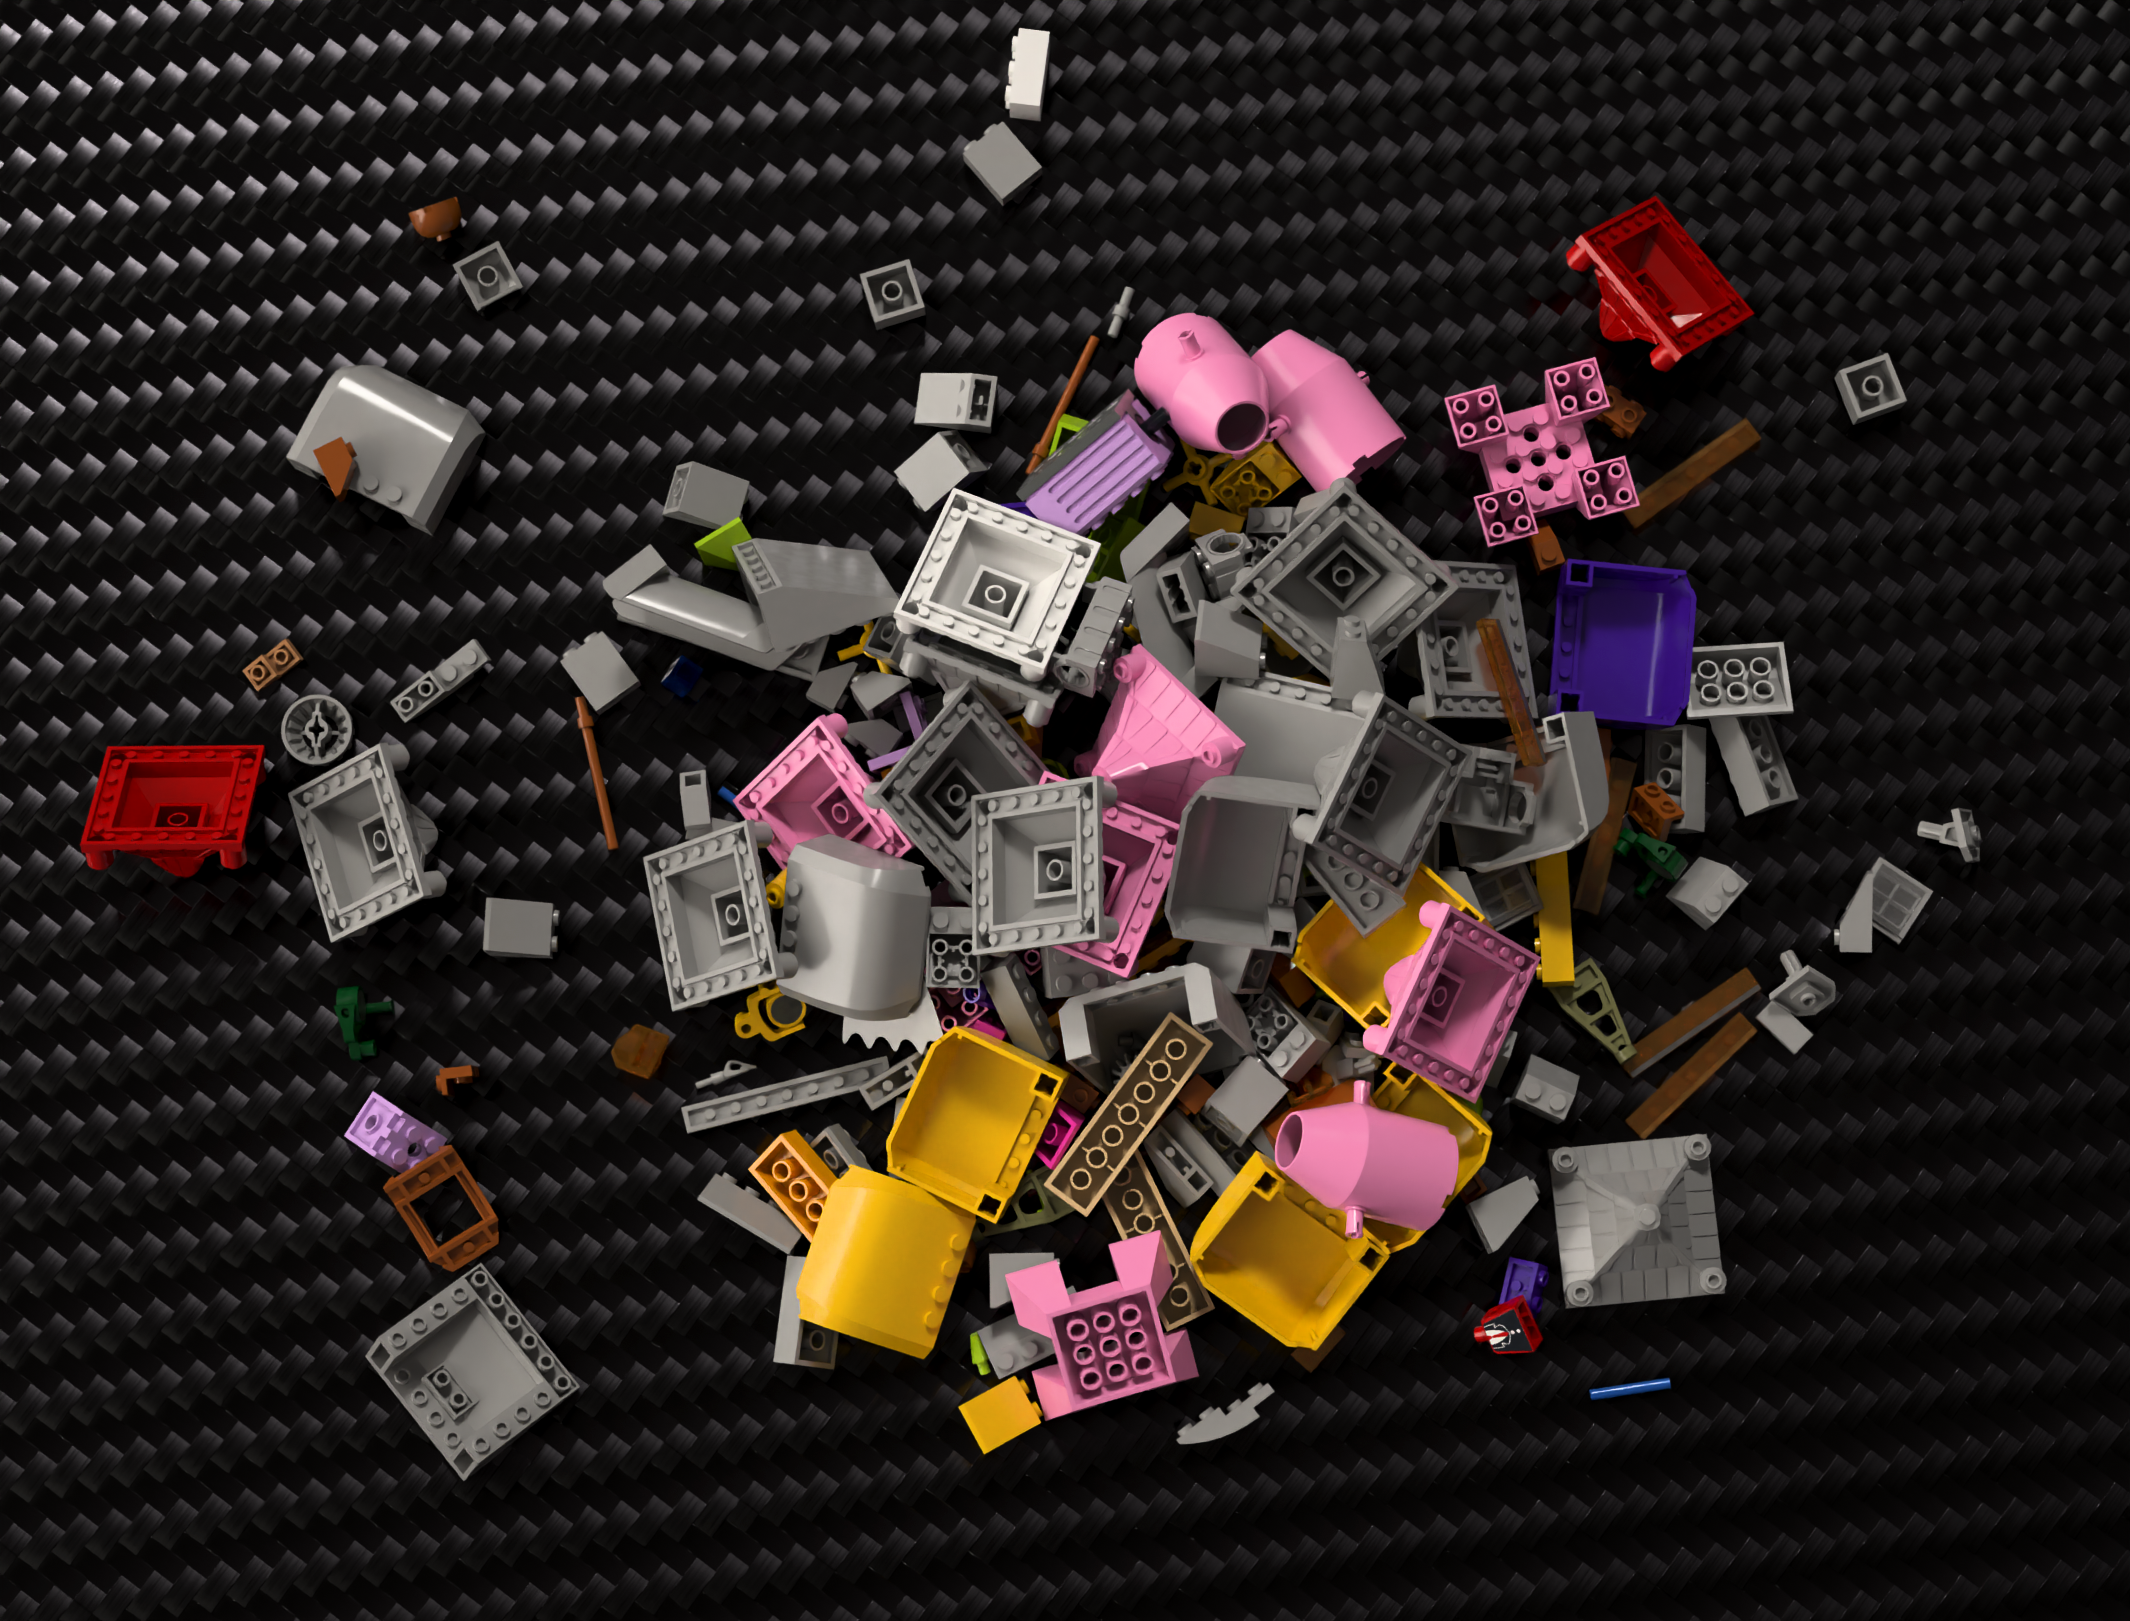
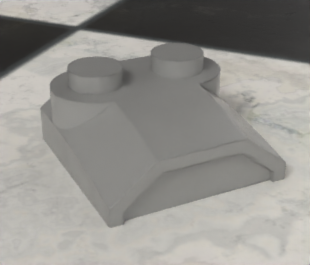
[453,241,523,311]

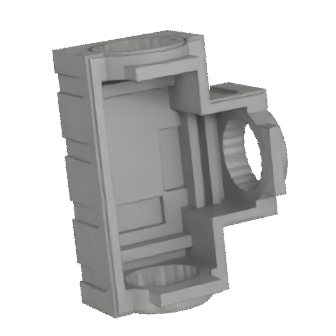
[1191,529,1254,603]
[1050,576,1135,698]
[1439,744,1537,836]

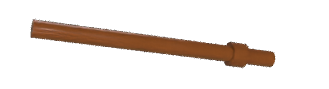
[1025,336,1100,475]
[575,696,619,850]

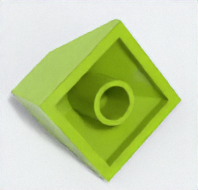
[694,517,752,572]

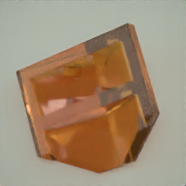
[611,1024,669,1079]
[1282,1064,1335,1108]

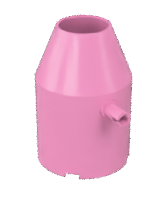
[1134,313,1269,460]
[1251,329,1406,492]
[1275,1080,1459,1239]

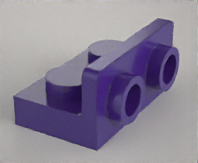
[1499,1257,1549,1319]

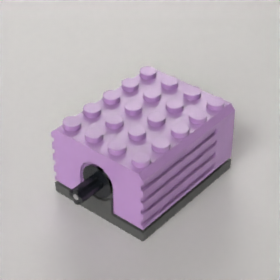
[1016,389,1175,537]

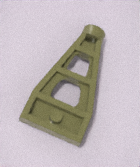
[1547,957,1638,1065]
[971,1165,1076,1243]

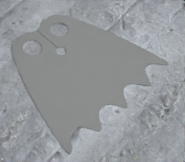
[842,978,943,1054]

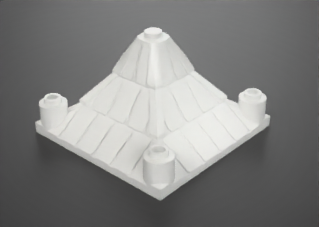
[893,488,1101,682]

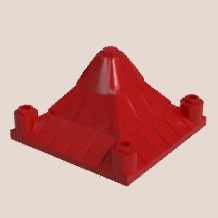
[1566,196,1755,372]
[80,745,266,877]

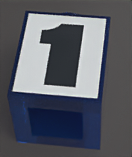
[661,655,704,698]

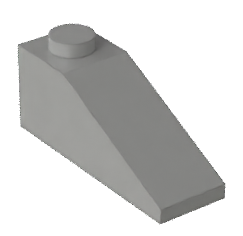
[1834,871,1873,952]
[858,1047,928,1111]
[1142,1125,1214,1209]

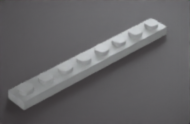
[681,1056,890,1134]

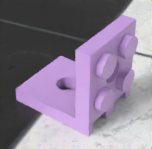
[867,691,931,776]
[344,1091,447,1173]

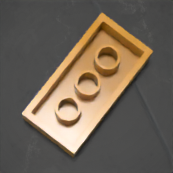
[748,1130,838,1243]

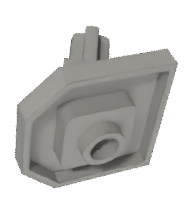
[1917,808,1981,863]
[1769,950,1836,1017]
[1320,1045,1382,1096]

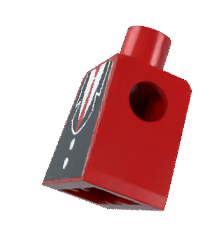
[1474,1295,1543,1354]

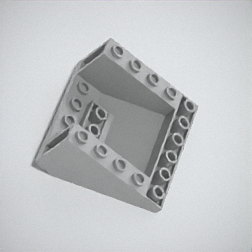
[731,538,899,652]
[1214,671,1365,801]
[365,1263,580,1481]

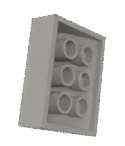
[1685,642,1794,720]

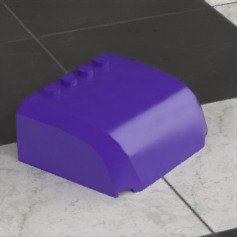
[1547,559,1697,730]

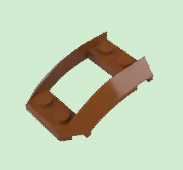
[383,1145,499,1272]

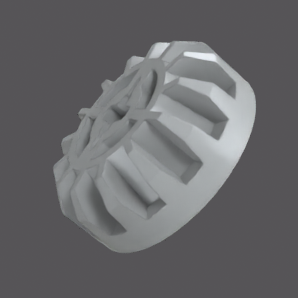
[281,694,355,767]

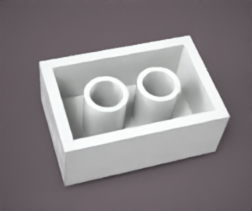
[1005,28,1050,121]

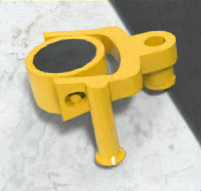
[734,980,806,1042]

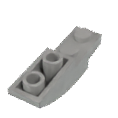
[390,639,491,723]
[1176,1382,1275,1444]

